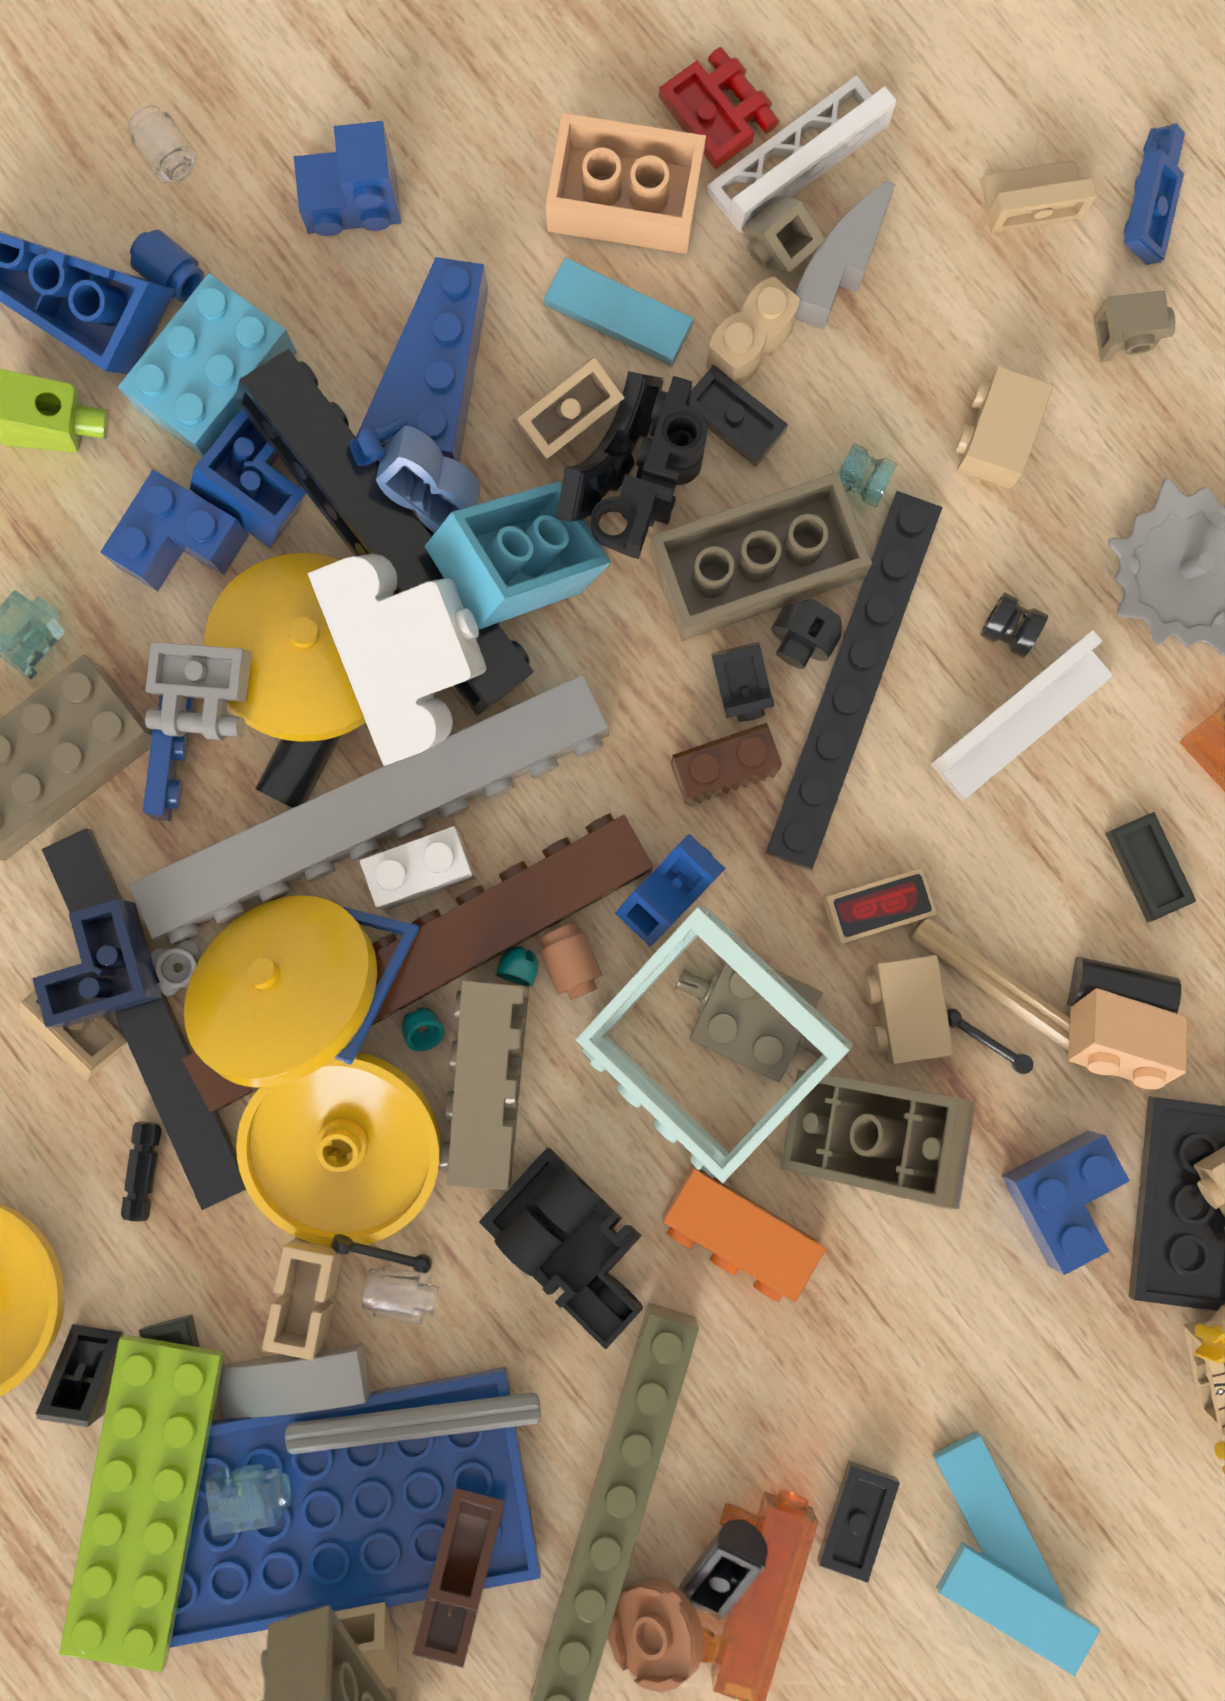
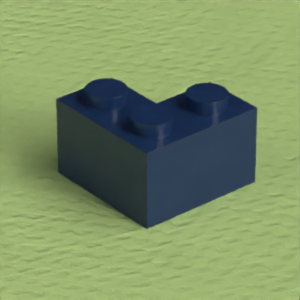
[32,899,162,1028]

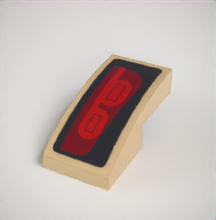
[822,867,938,945]

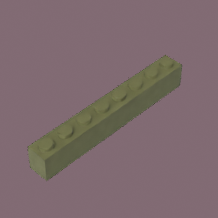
[529,1302,699,1701]

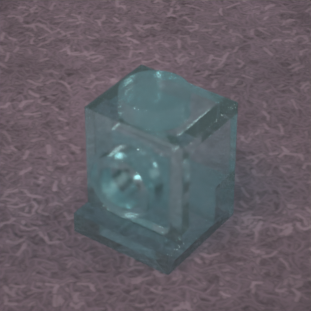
[0,590,66,680]
[205,1464,291,1536]

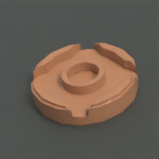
[608,1578,704,1693]

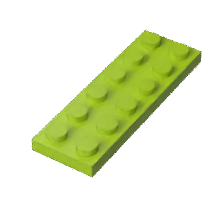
[59,1335,225,1673]

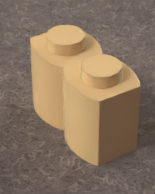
[706,276,800,386]

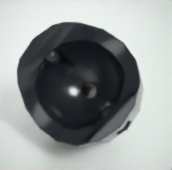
[771,599,842,669]

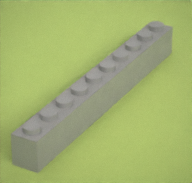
[128,675,608,945]

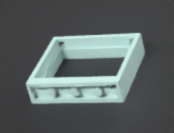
[576,906,853,1183]

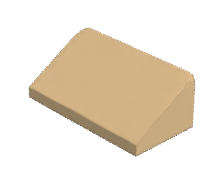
[19,991,127,1082]

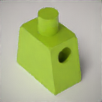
[0,369,109,453]

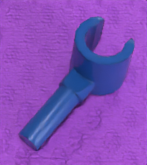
[349,417,408,466]

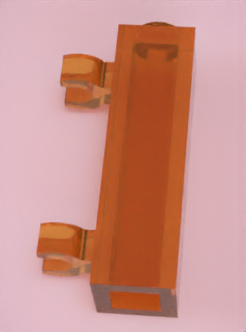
[701,1490,818,1701]

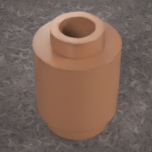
[539,923,603,1000]

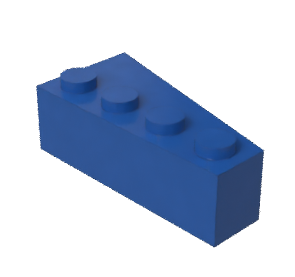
[0,231,176,374]
[356,257,488,462]

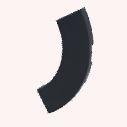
[556,371,664,522]

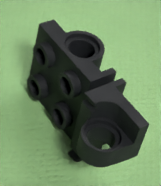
[591,376,707,559]
[479,1147,643,1349]

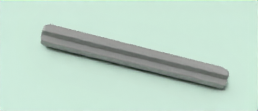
[285,1393,541,1454]

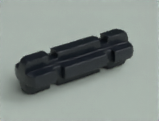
[121,1121,161,1222]

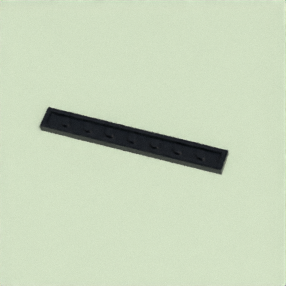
[41,828,246,1210]

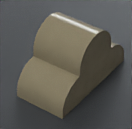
[781,1069,976,1209]

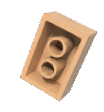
[545,112,706,254]

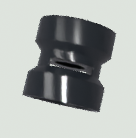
[980,592,1048,658]

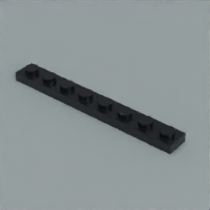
[765,491,943,870]

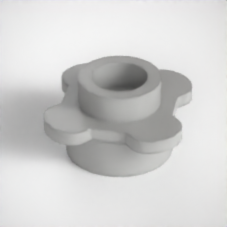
[150,940,199,996]

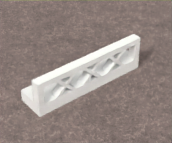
[706,75,897,235]
[930,630,1114,801]

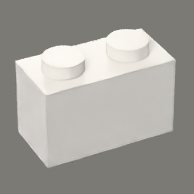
[359,826,476,911]

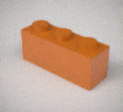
[662,1164,826,1303]

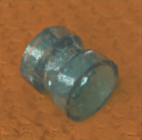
[839,442,898,508]

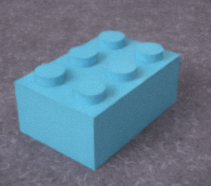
[118,273,297,457]
[425,481,611,630]

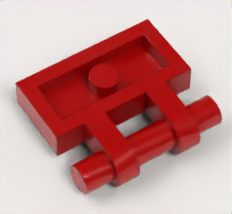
[659,47,780,169]

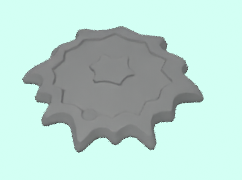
[1108,478,1225,656]

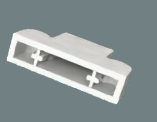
[308,554,486,766]

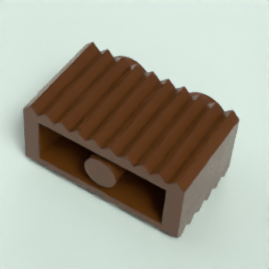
[671,723,782,806]

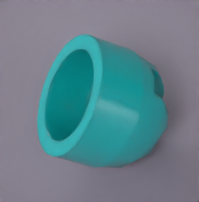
[496,946,539,987]
[401,1007,444,1051]

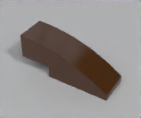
[412,1488,505,1668]

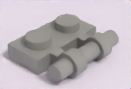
[145,642,252,740]

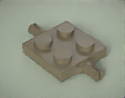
[675,962,823,1083]

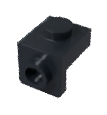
[711,642,775,722]

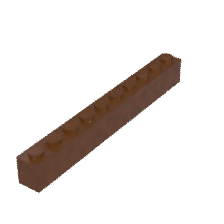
[182,813,654,1112]

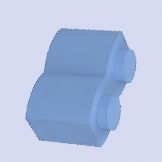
[376,425,480,533]

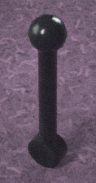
[947,1008,1034,1074]
[331,1234,432,1274]

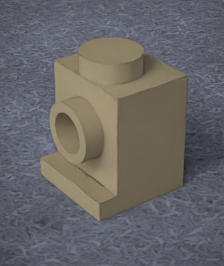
[1093,290,1175,362]

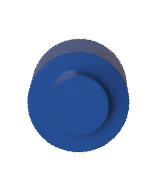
[130,230,204,302]

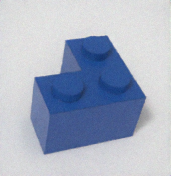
[294,121,401,236]
[189,409,306,548]
[100,470,249,592]
[1001,1130,1130,1275]

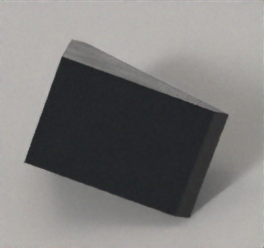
[35,1324,122,1427]

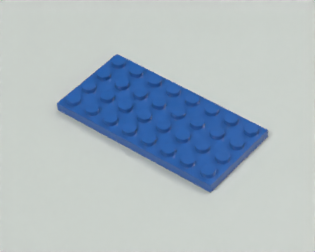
[170,1367,541,1648]

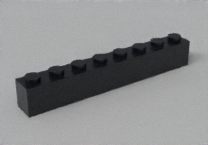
[235,349,534,716]

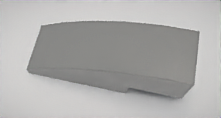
[795,181,895,329]
[219,1343,371,1419]

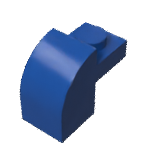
[615,834,726,947]

